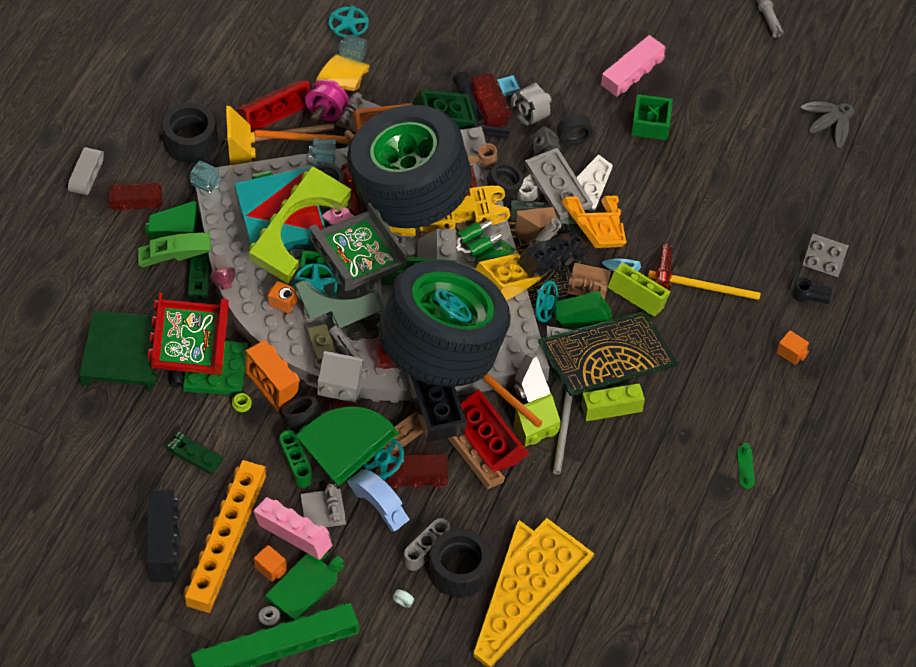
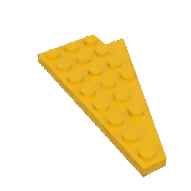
[474,518,594,667]

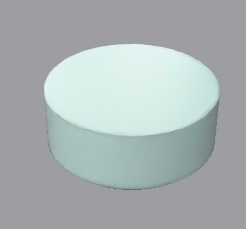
[393,590,414,607]

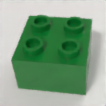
[631,94,673,140]

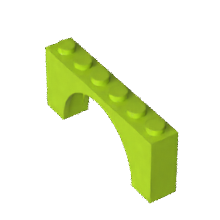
[248,166,351,284]

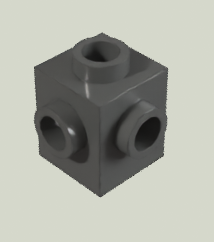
[530,126,561,155]

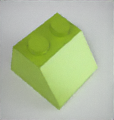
[514,393,561,447]

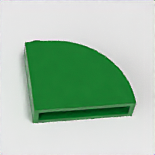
[296,407,400,486]

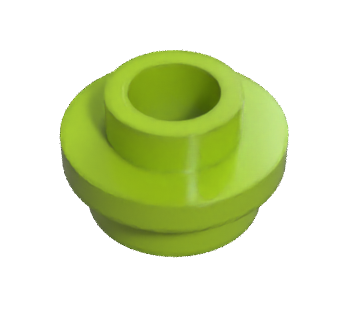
[232,393,252,412]

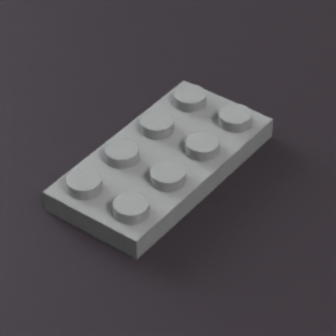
[525,148,593,220]

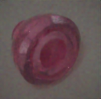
[209,267,236,290]

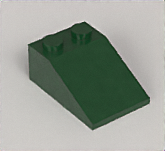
[412,89,476,128]

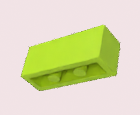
[608,263,670,317]
[581,383,645,421]

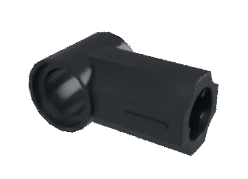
[792,278,832,304]

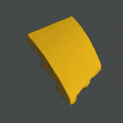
[316,55,369,91]

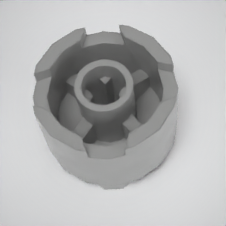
[511,83,552,125]

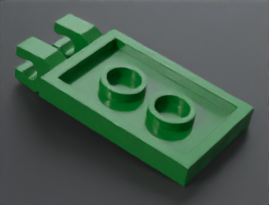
[265,552,344,621]

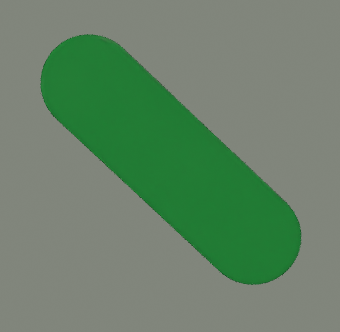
[737,443,755,489]

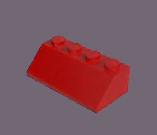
[236,80,310,132]
[461,390,530,472]

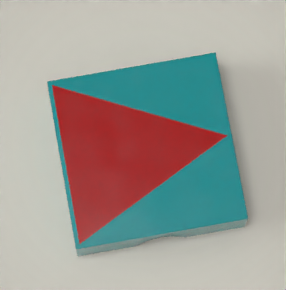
[234,167,325,250]

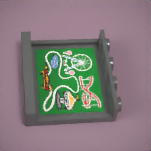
[309,203,408,292]

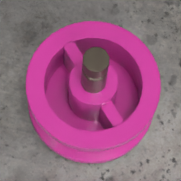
[305,80,349,122]

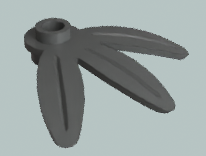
[801,102,854,148]

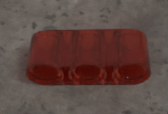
[108,183,163,210]

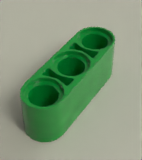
[280,430,312,488]

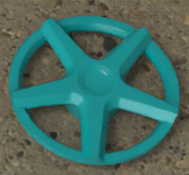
[329,6,368,38]
[294,263,338,302]
[534,280,558,323]
[434,289,472,322]
[364,439,404,480]

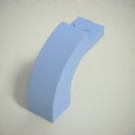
[347,470,409,532]

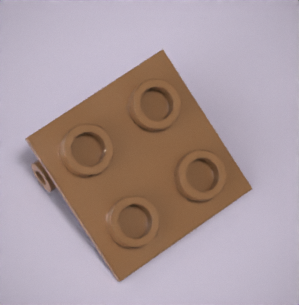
[567,263,611,300]

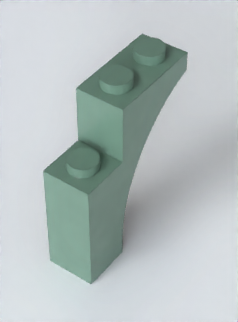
[295,280,385,329]

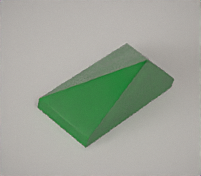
[475,238,515,264]

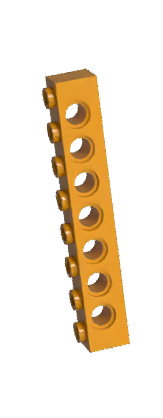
[183,460,266,613]

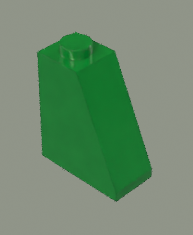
[145,202,198,240]
[554,291,612,327]

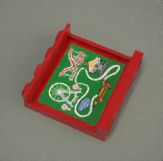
[148,293,229,375]

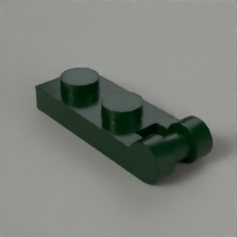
[188,252,210,298]
[165,432,223,475]

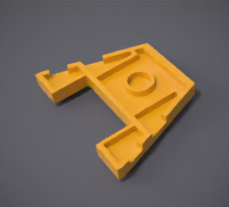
[561,196,626,248]

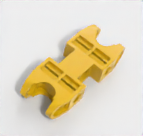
[420,186,510,233]

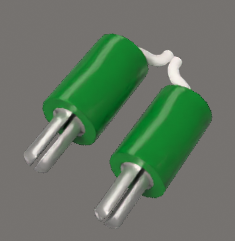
[456,220,502,257]

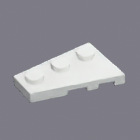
[577,155,613,213]

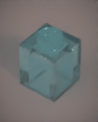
[339,34,367,63]
[309,138,336,165]
[190,161,221,193]

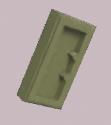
[307,324,336,363]

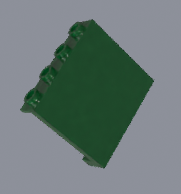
[79,310,157,392]

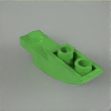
[138,233,211,267]

